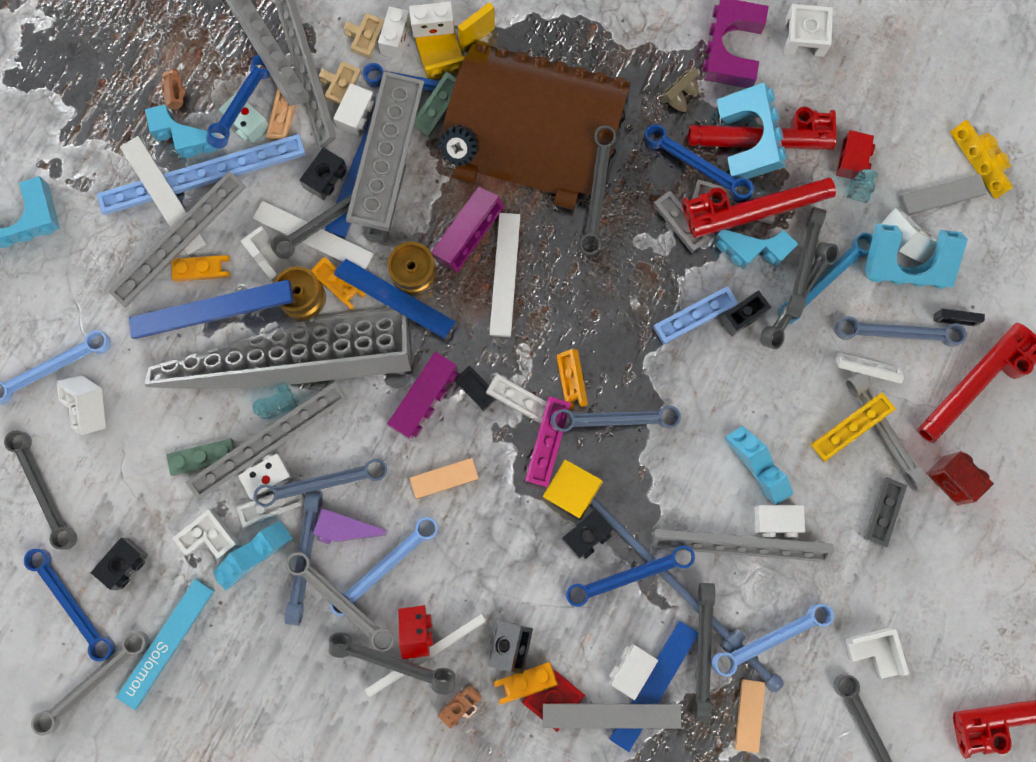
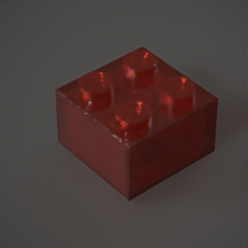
[926,451,994,506]

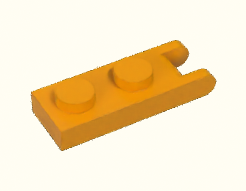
[171,255,230,282]
[310,257,366,310]
[556,349,588,411]
[493,662,558,705]

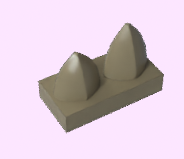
[658,67,699,112]

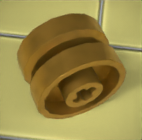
[387,241,437,295]
[274,266,326,321]

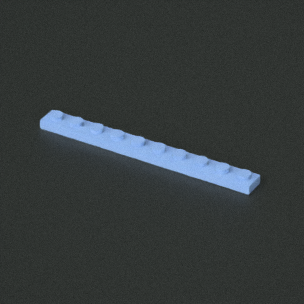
[97,134,306,215]

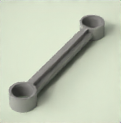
[845,372,929,491]
[286,552,394,652]
[31,631,149,736]

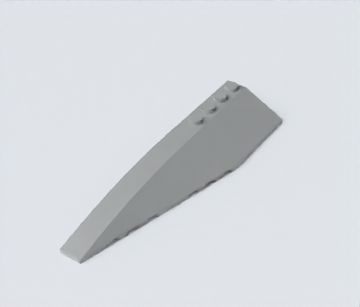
[145,308,411,389]

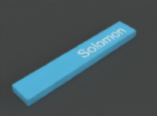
[116,579,215,710]

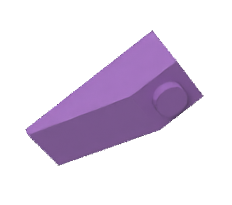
[313,509,388,545]

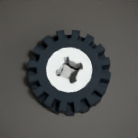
[438,125,479,167]

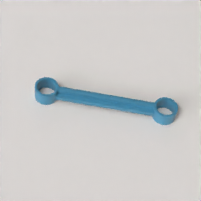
[778,233,873,324]

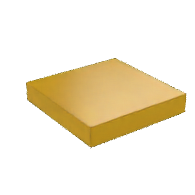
[458,2,495,52]
[542,460,603,520]

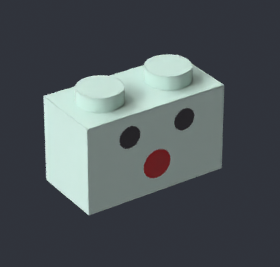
[218,93,269,144]

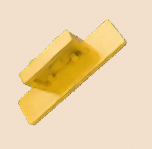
[950,120,1013,199]

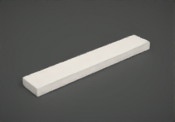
[120,136,207,256]
[252,201,375,270]
[489,213,520,338]
[365,613,486,697]

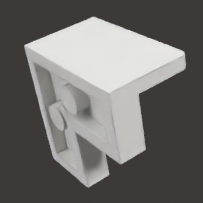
[881,208,937,264]
[241,226,292,283]
[56,375,106,435]
[172,509,241,559]
[844,628,909,679]

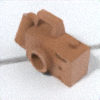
[161,68,185,110]
[438,686,482,729]

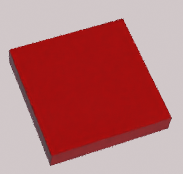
[522,669,585,732]

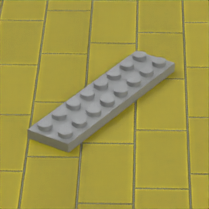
[346,71,424,231]

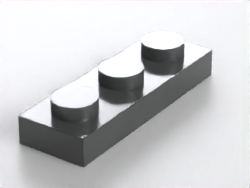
[863,477,907,548]

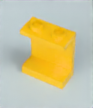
[414,21,465,80]

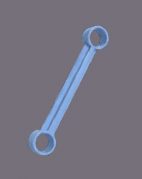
[0,330,111,405]
[330,517,438,616]
[711,604,834,676]

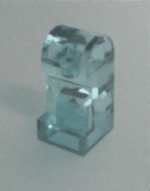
[847,169,878,203]
[252,384,298,419]

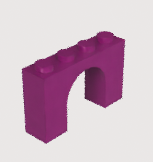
[702,0,769,88]

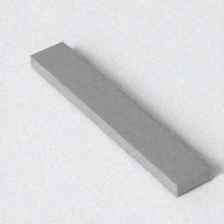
[543,703,681,729]

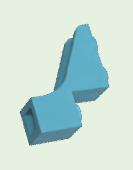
[145,105,221,158]
[714,230,798,270]
[725,426,794,505]
[213,521,293,591]

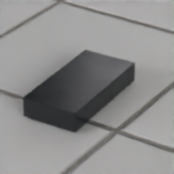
[933,309,985,327]
[455,365,497,412]

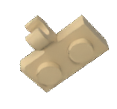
[343,13,385,59]
[318,61,361,106]

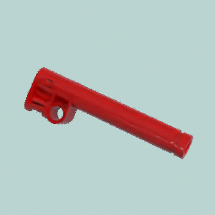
[688,106,837,150]
[681,177,836,238]
[917,323,1036,443]
[953,700,1036,759]

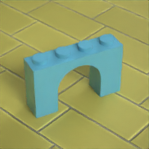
[717,82,787,179]
[0,176,60,248]
[864,224,968,289]

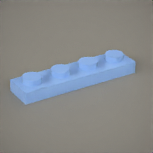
[653,286,738,345]

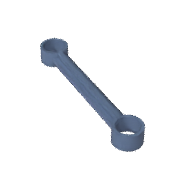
[835,316,967,347]
[550,406,681,432]
[254,459,387,507]
[285,491,323,626]

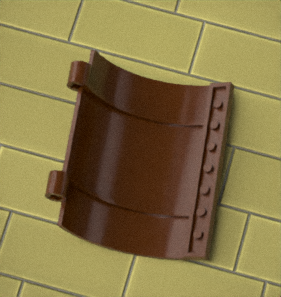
[438,41,631,210]

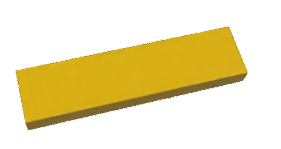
[811,392,896,462]

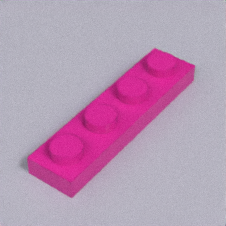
[525,397,571,487]

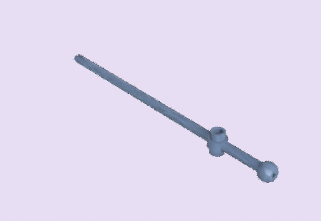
[590,497,784,692]

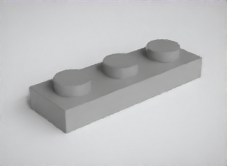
[653,191,710,253]

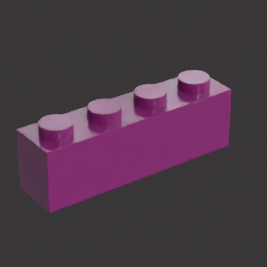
[431,187,504,273]
[387,352,459,441]

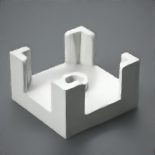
[784,4,833,57]

